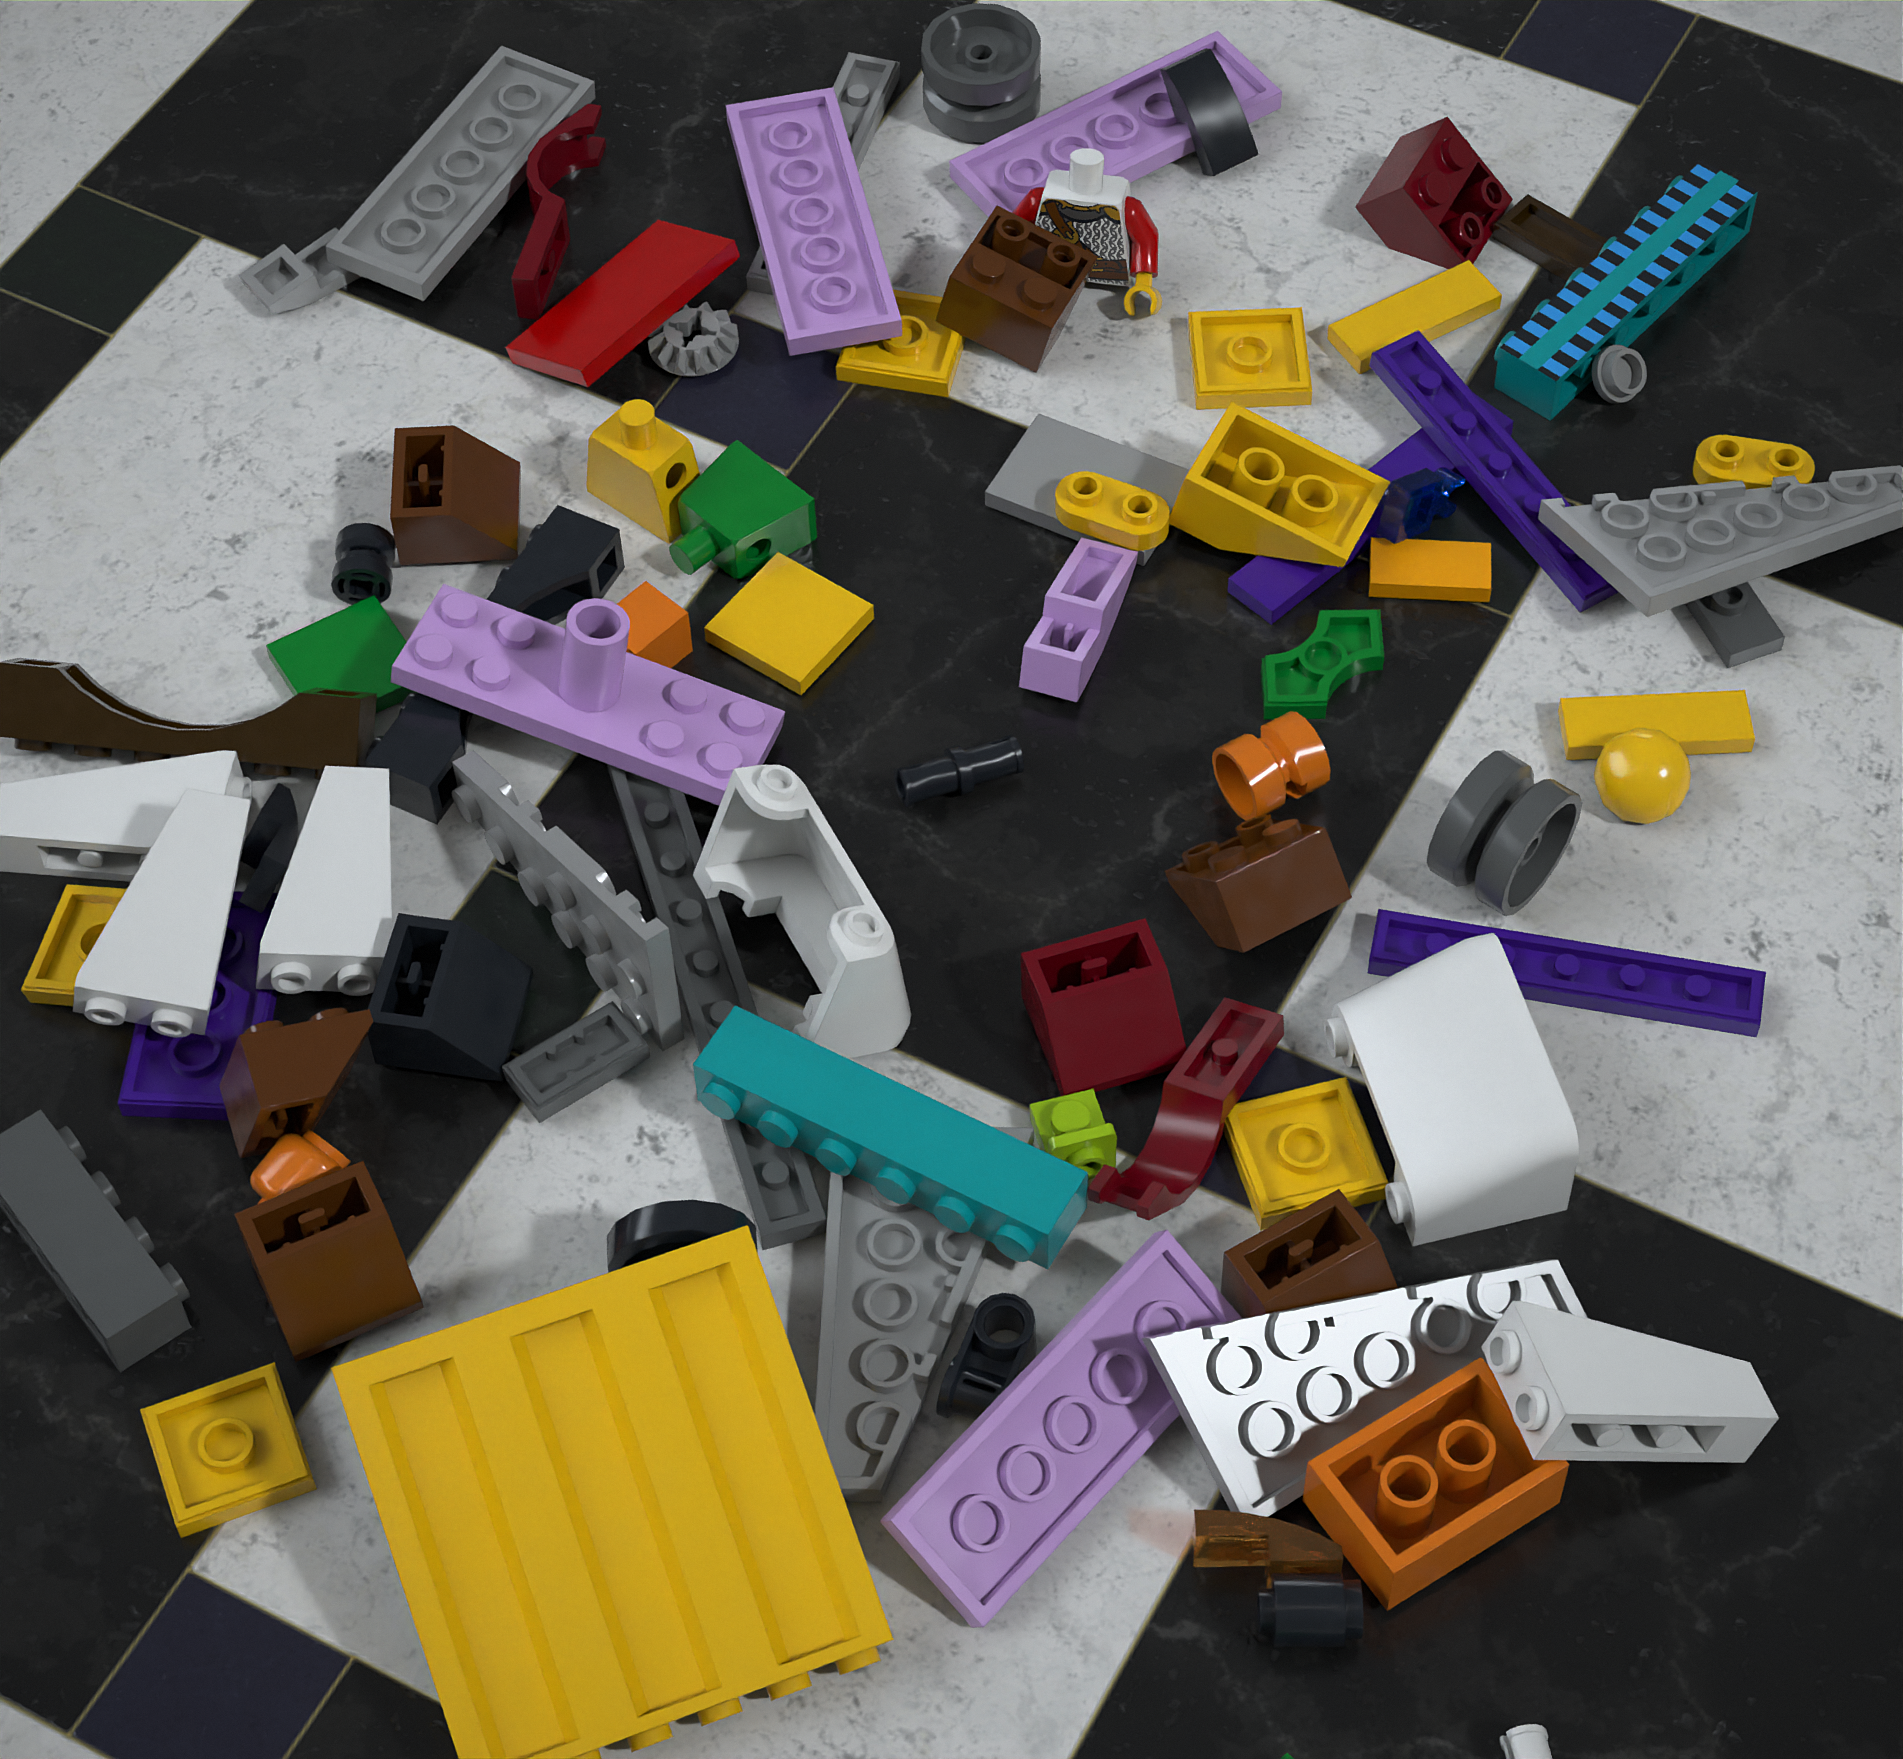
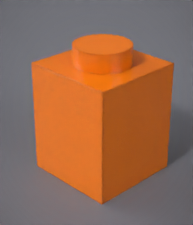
[617,581,693,668]

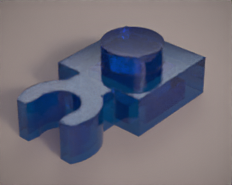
[1376,467,1466,544]

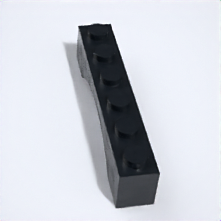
[365,505,625,825]

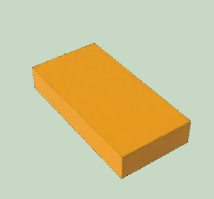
[1369,537,1491,602]

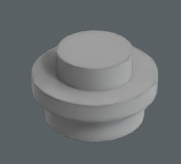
[1592,345,1647,404]

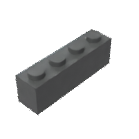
[0,1109,191,1372]

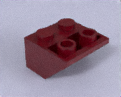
[1355,116,1513,269]
[1021,918,1187,1096]

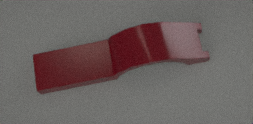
[511,104,606,320]
[1087,997,1284,1221]

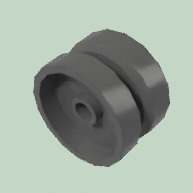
[921,3,1041,142]
[1426,750,1582,916]

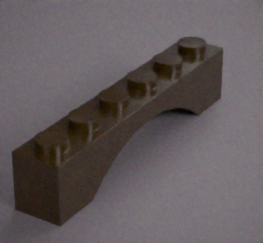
[0,658,377,780]

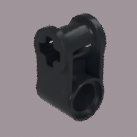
[936,1293,1037,1420]

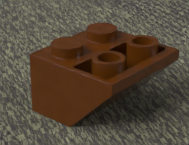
[935,205,1098,373]
[390,425,521,565]
[1164,815,1352,953]
[219,1008,373,1159]
[234,1161,424,1362]
[1221,1189,1398,1318]

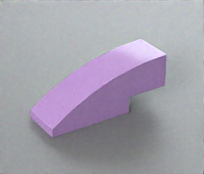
[1019,537,1138,702]

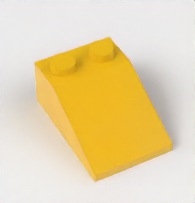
[1169,401,1390,567]

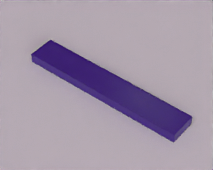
[1369,330,1619,613]
[1228,393,1514,625]
[1367,909,1766,1037]

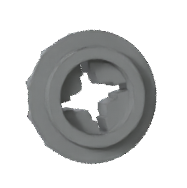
[647,301,739,376]

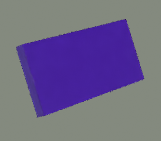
[118,891,278,1121]

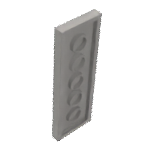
[326,46,595,301]

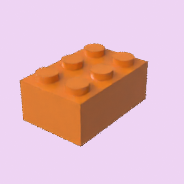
[1302,1357,1569,1611]

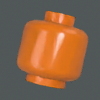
[250,1129,350,1204]

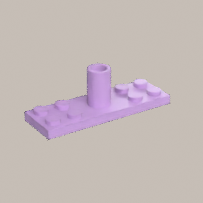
[391,584,785,806]

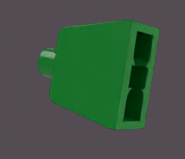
[669,440,817,579]

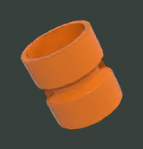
[1212,711,1331,821]

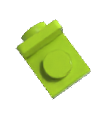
[1029,1089,1117,1180]

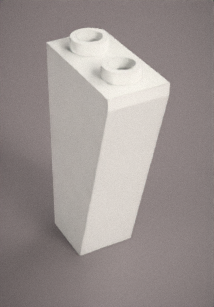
[0,750,252,882]
[256,766,392,996]
[73,788,251,1037]
[1481,1301,1779,1463]

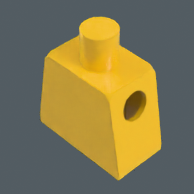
[586,399,700,544]

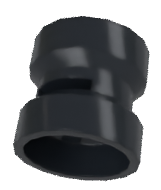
[331,523,396,605]

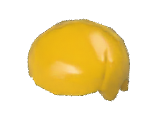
[1594,728,1691,824]

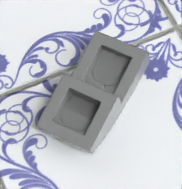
[239,227,362,314]

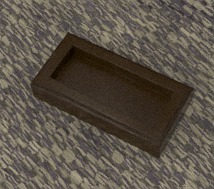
[1492,194,1608,281]

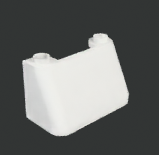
[693,764,911,1058]
[1324,933,1579,1246]

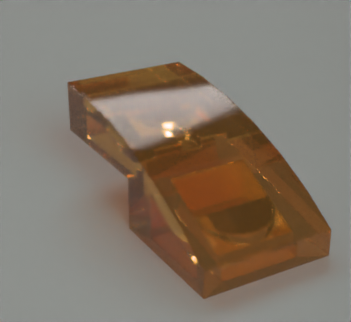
[1192,1510,1343,1588]

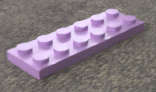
[949,31,1282,217]
[726,87,902,356]
[880,1230,1242,1628]

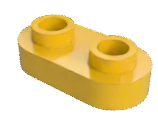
[1693,435,1815,490]
[1055,471,1170,551]

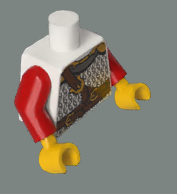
[1012,148,1162,316]

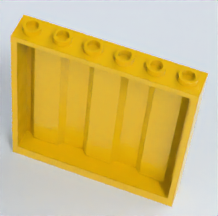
[331,1225,894,1759]

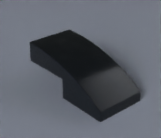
[1160,48,1259,176]
[239,783,298,913]

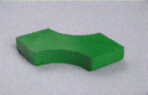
[1261,609,1384,720]

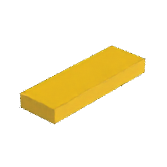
[1327,260,1502,375]
[1558,690,1755,760]

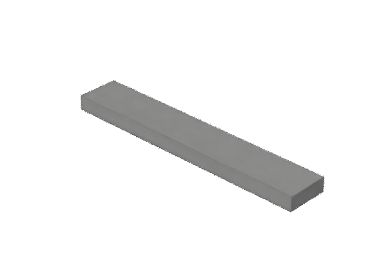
[746,52,900,295]

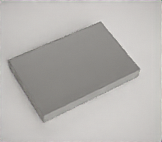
[985,413,1189,566]

